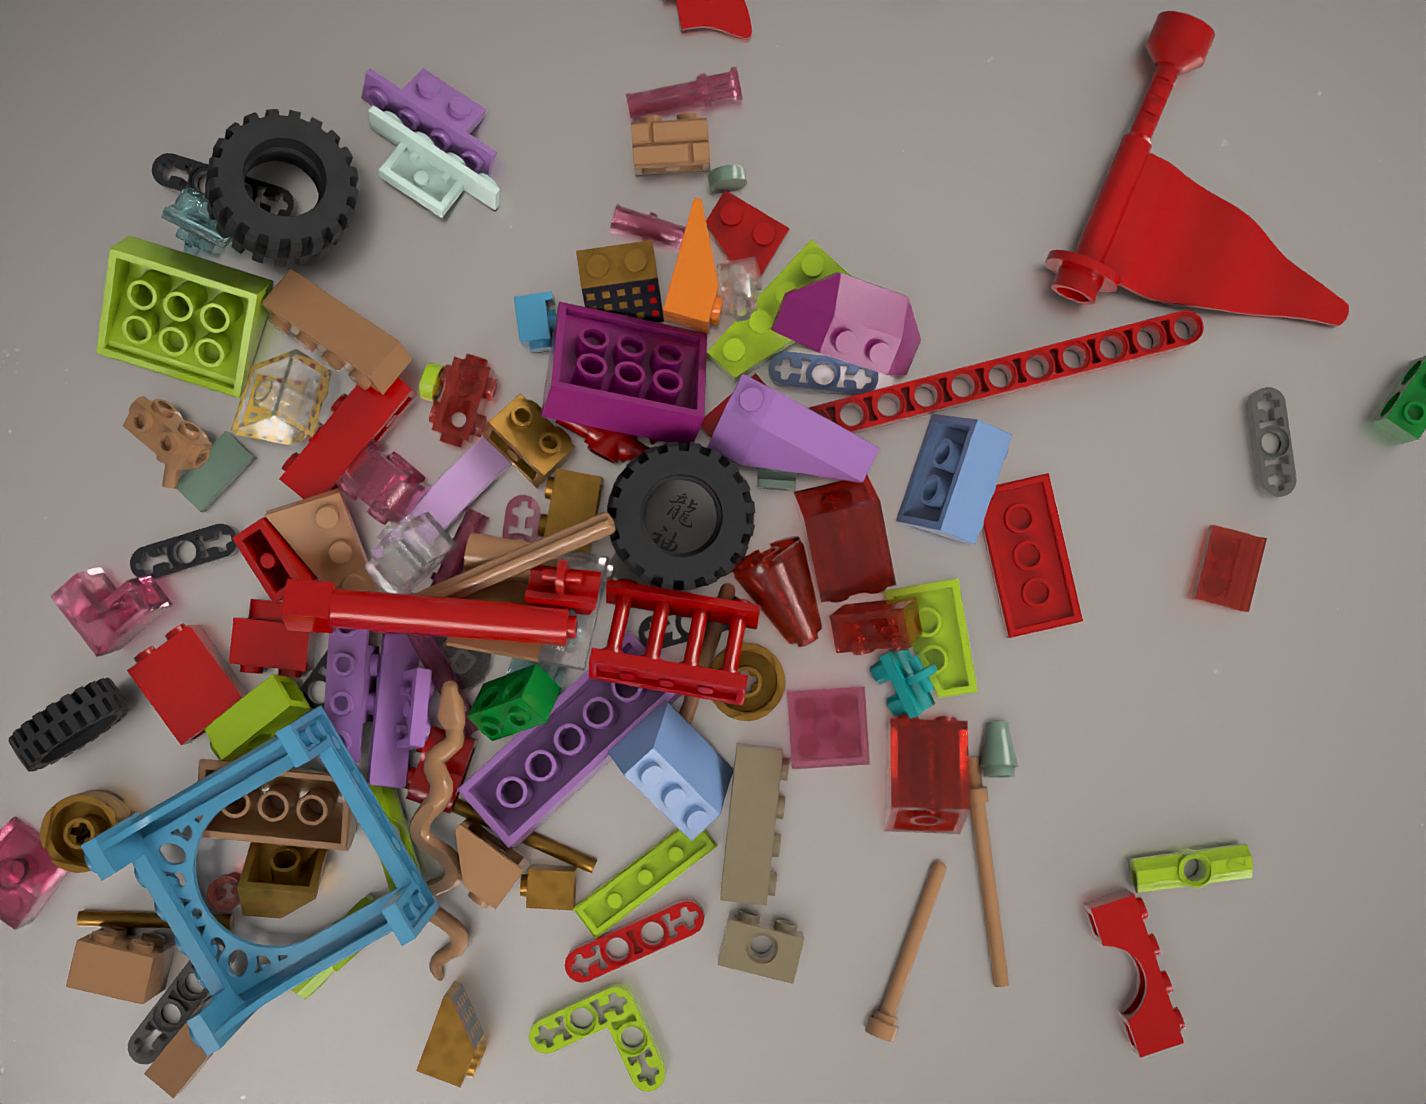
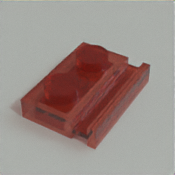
[1191,525,1267,613]

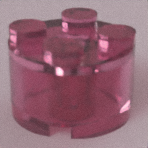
[338,439,432,525]

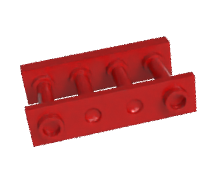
[589,578,761,706]

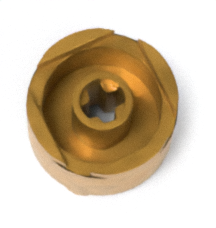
[710,643,785,721]
[40,790,130,873]

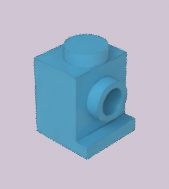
[514,291,556,352]

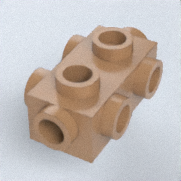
[122,396,213,489]

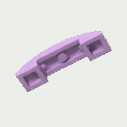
[390,437,512,560]

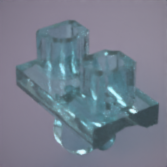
[161,188,233,256]

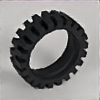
[8,677,130,772]

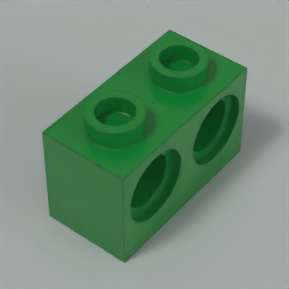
[1371,356,1426,444]
[467,663,562,741]

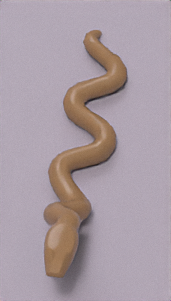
[409,681,468,981]

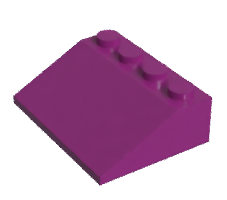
[541,302,707,443]

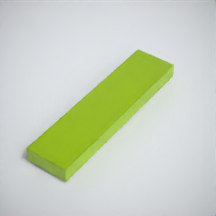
[573,827,718,939]

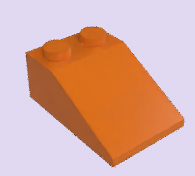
[663,198,724,334]

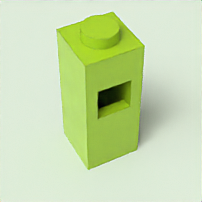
[204,674,311,761]

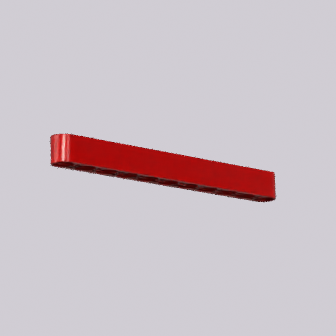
[808,310,1204,434]

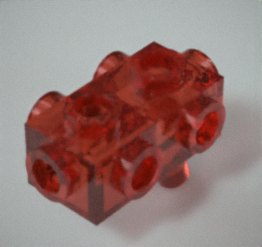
[429,354,498,448]

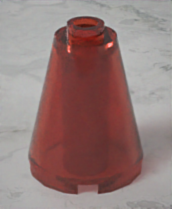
[732,536,822,647]

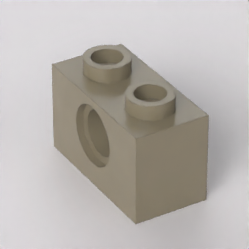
[718,910,804,984]

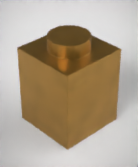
[520,864,577,911]

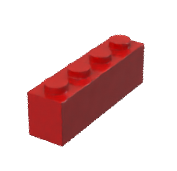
[279,377,418,499]

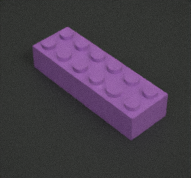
[457,631,681,848]

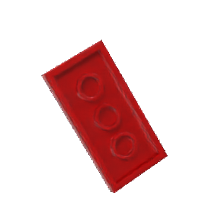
[982,473,1083,638]

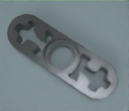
[1246,387,1297,498]

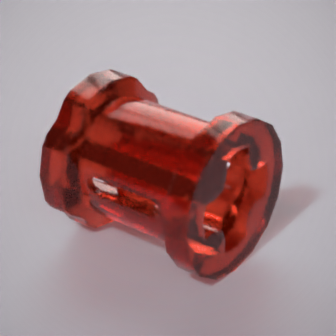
[207,872,241,912]

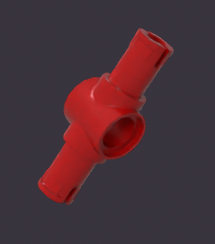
[555,420,650,464]

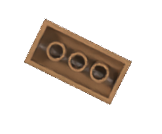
[197,759,357,851]

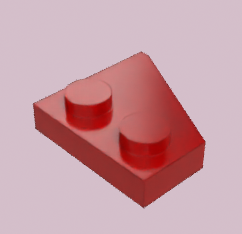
[706,190,790,293]

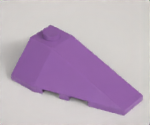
[707,374,880,483]

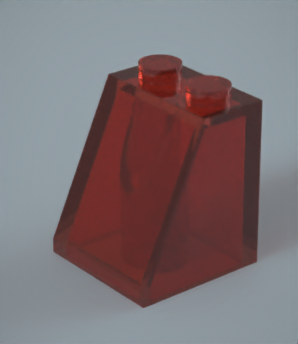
[794,475,896,603]
[884,715,970,834]

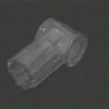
[717,256,762,322]

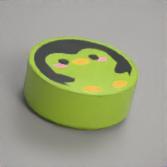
[418,362,446,402]

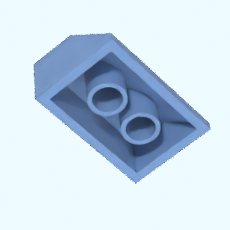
[896,414,1012,544]
[608,699,733,841]

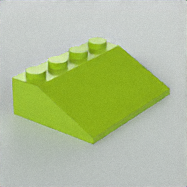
[96,235,274,398]

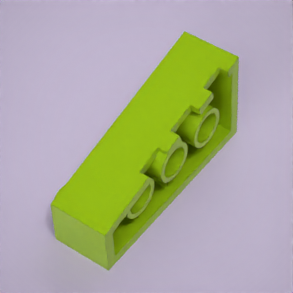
[707,239,851,383]

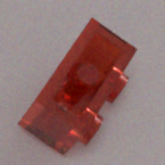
[829,597,923,655]

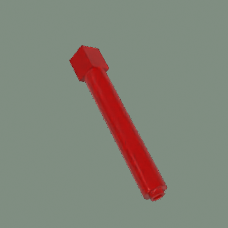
[280,578,578,646]

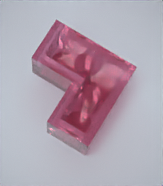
[50,567,173,657]

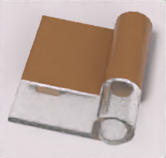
[446,532,615,671]

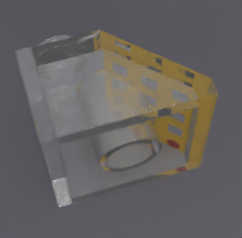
[230,349,332,445]

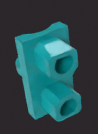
[870,642,938,719]

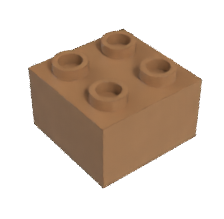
[66,924,176,1005]

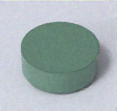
[707,165,747,193]

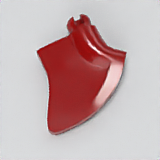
[675,0,752,40]

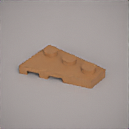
[265,488,379,592]

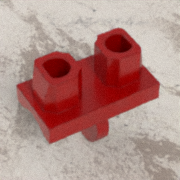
[524,559,602,615]

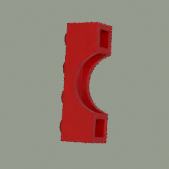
[1083,889,1185,1058]

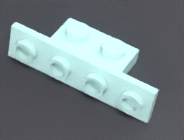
[368,105,500,218]

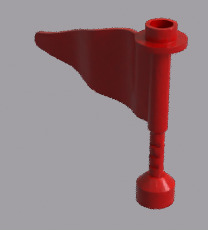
[1045,11,1349,326]

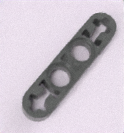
[127,937,237,1064]

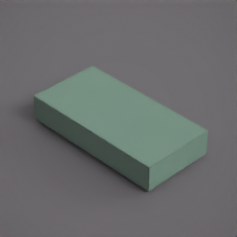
[176,431,256,512]

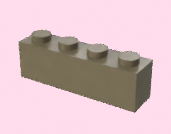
[720,743,789,905]

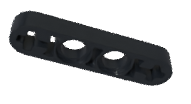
[152,153,298,216]

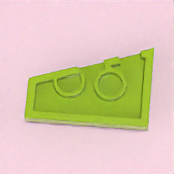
[883,578,978,698]

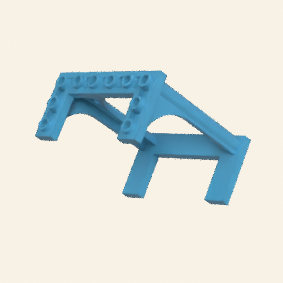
[81,706,440,1056]

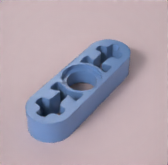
[768,351,879,396]

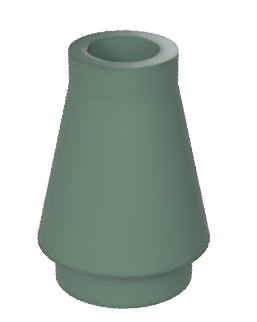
[980,722,1018,778]

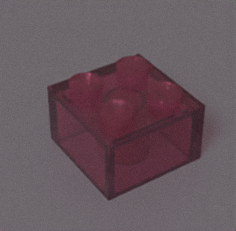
[785,685,870,769]

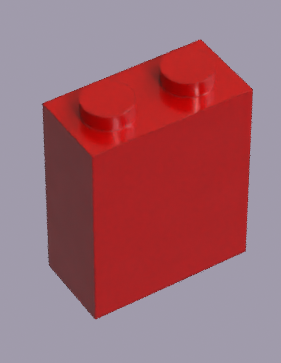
[127,623,249,745]

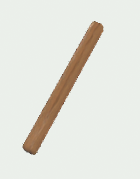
[412,512,615,598]

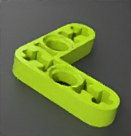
[529,983,666,1092]

